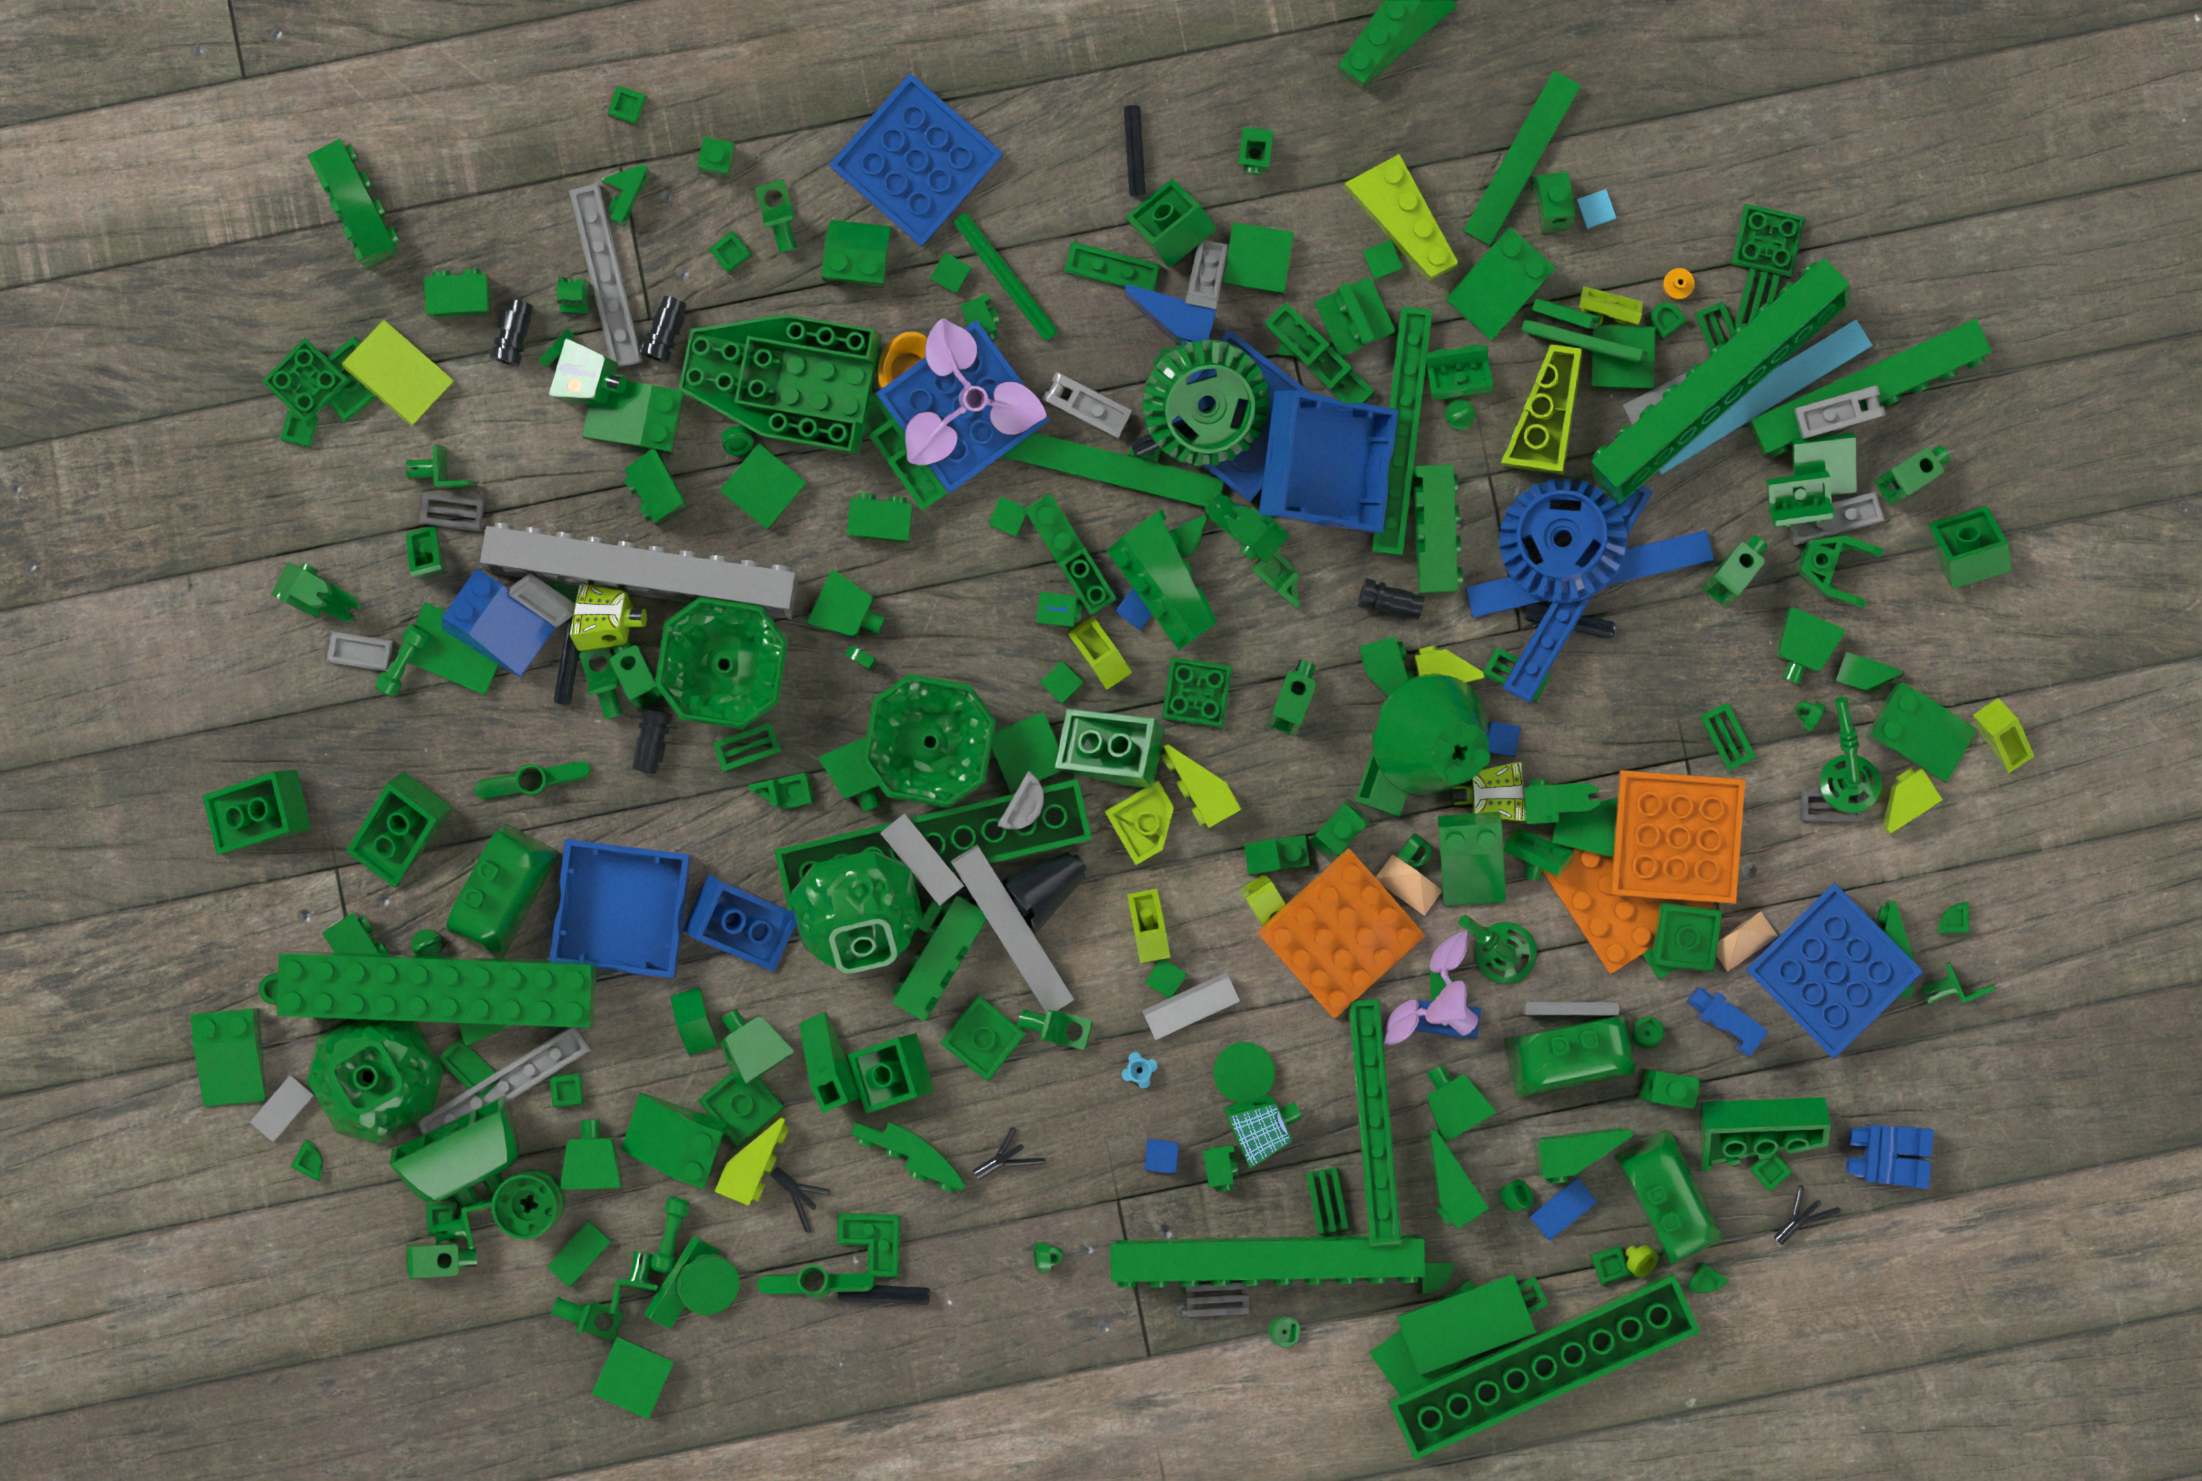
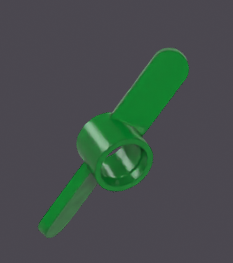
[474,761,591,799]
[757,1264,875,1300]

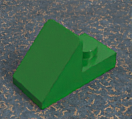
[601,164,650,227]
[1244,835,1310,875]

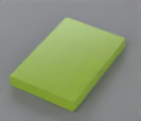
[342,320,454,427]

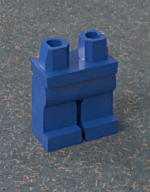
[1686,987,1768,1057]
[1845,1124,1934,1189]

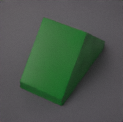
[405,526,447,580]
[670,987,718,1055]

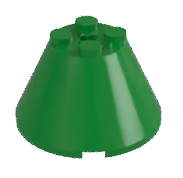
[1372,673,1490,795]

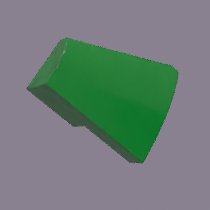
[1550,796,1618,857]

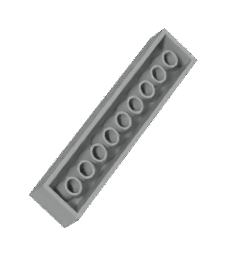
[480,523,798,619]

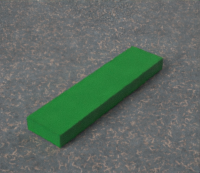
[1522,320,1648,365]

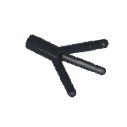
[973,1127,1046,1180]
[770,1166,831,1233]
[1773,1185,1841,1245]

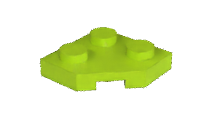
[1105,781,1174,865]

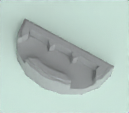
[997,771,1044,829]

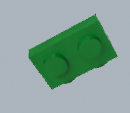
[1426,344,1493,401]
[1766,471,1835,527]

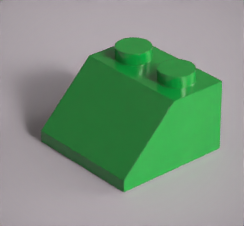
[1125,178,1217,268]
[821,219,891,288]
[624,448,689,526]
[1928,506,2011,589]
[847,1033,935,1114]

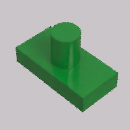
[1503,828,1574,881]

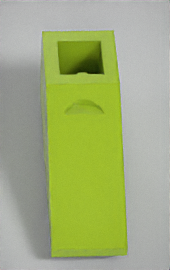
[1161,744,1241,828]
[715,1117,789,1206]

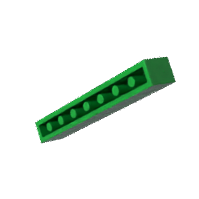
[1747,318,1992,458]

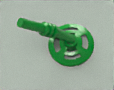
[1819,697,1882,814]
[1459,915,1537,984]

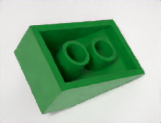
[1445,227,1556,341]
[582,381,686,455]
[1865,682,1977,783]
[1055,709,1165,789]
[202,770,311,855]
[346,771,453,888]
[1438,812,1506,906]
[190,1008,267,1106]
[621,1092,728,1189]
[1533,1127,1633,1184]
[1427,1128,1489,1229]

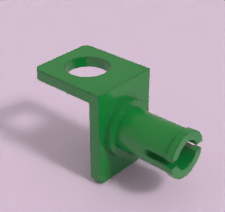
[755,179,797,252]
[405,445,477,489]
[579,647,622,719]
[1922,961,1996,1005]
[1018,1009,1093,1050]
[432,1198,492,1249]
[610,1251,659,1317]
[551,1297,624,1341]

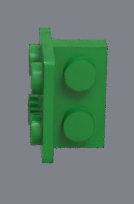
[1315,277,1395,357]

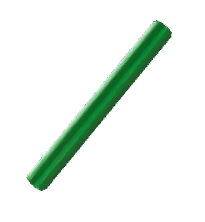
[954,213,1057,341]

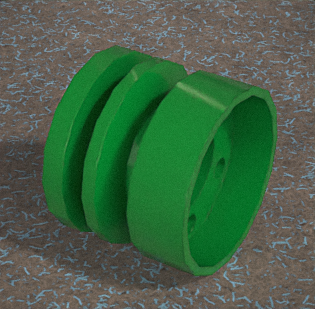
[492,1169,566,1240]

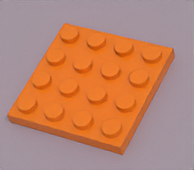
[1610,770,1745,904]
[1256,848,1426,1019]
[1543,848,1714,975]

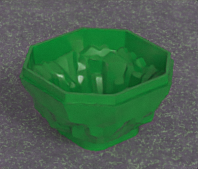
[655,596,788,729]
[862,674,996,808]
[789,850,923,974]
[306,1019,444,1145]

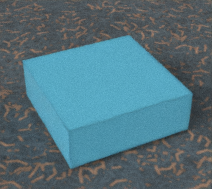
[1576,189,1616,230]

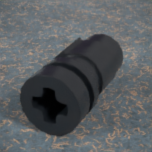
[639,296,687,363]
[490,299,534,367]
[1358,578,1425,620]
[632,707,673,774]

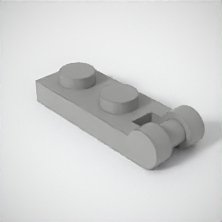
[1041,372,1132,439]
[1794,385,1886,439]

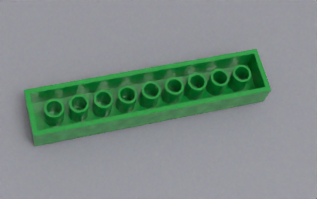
[1591,258,1850,505]
[774,779,1092,911]
[277,951,596,1028]
[1110,1235,1425,1288]
[1387,1272,1700,1460]

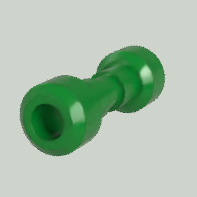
[374,624,430,697]
[650,1196,691,1273]

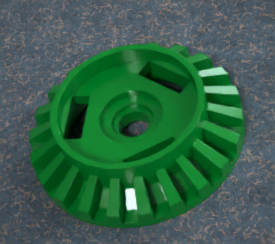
[1142,339,1270,466]

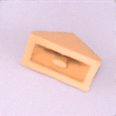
[1375,855,1442,916]
[1716,911,1778,972]

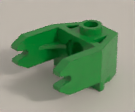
[1204,493,1290,563]
[1796,536,1884,609]
[271,561,362,623]
[1523,779,1600,825]

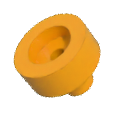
[1662,268,1695,300]

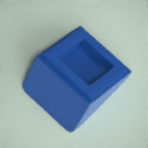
[1115,588,1152,631]
[1489,721,1520,757]
[1144,1139,1179,1174]

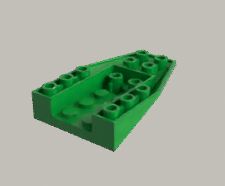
[679,314,882,456]

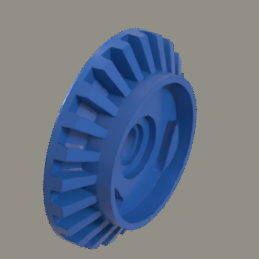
[1499,477,1627,603]

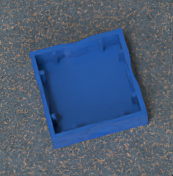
[1259,390,1398,533]
[550,839,692,978]

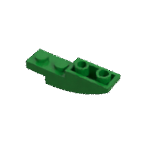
[1023,492,1116,615]
[851,1121,965,1193]

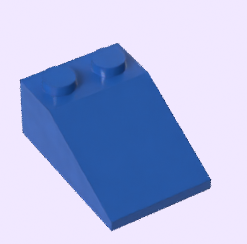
[1125,284,1217,345]
[442,569,555,678]
[683,874,796,971]

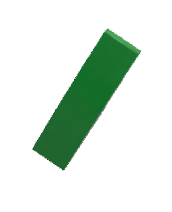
[1264,302,1375,403]
[864,392,947,511]

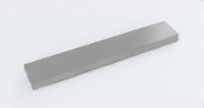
[569,183,643,370]
[951,845,1074,1014]
[416,1027,591,1134]

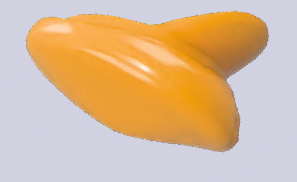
[877,332,928,389]

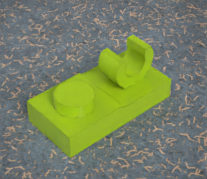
[1579,286,1643,325]

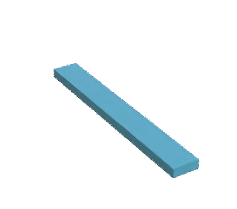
[1659,320,1873,475]

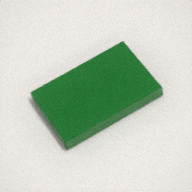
[409,602,499,696]

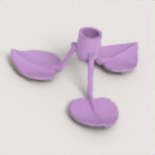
[905,319,1046,465]
[1382,930,1478,1047]

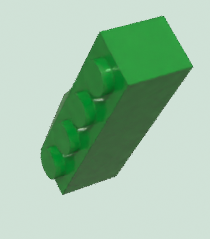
[1337,0,1458,89]
[307,138,401,269]
[1106,509,1218,651]
[1699,1097,1831,1171]

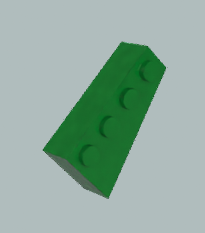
[1412,464,1463,595]
[892,895,987,1022]

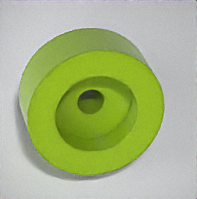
[1626,1245,1659,1278]

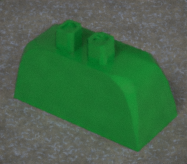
[446,823,559,959]
[1504,1013,1637,1098]
[389,1095,519,1206]
[1613,1129,1723,1267]

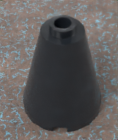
[1000,853,1087,933]

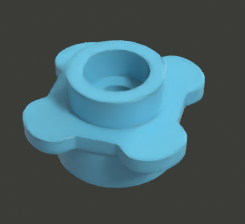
[1122,1052,1157,1088]

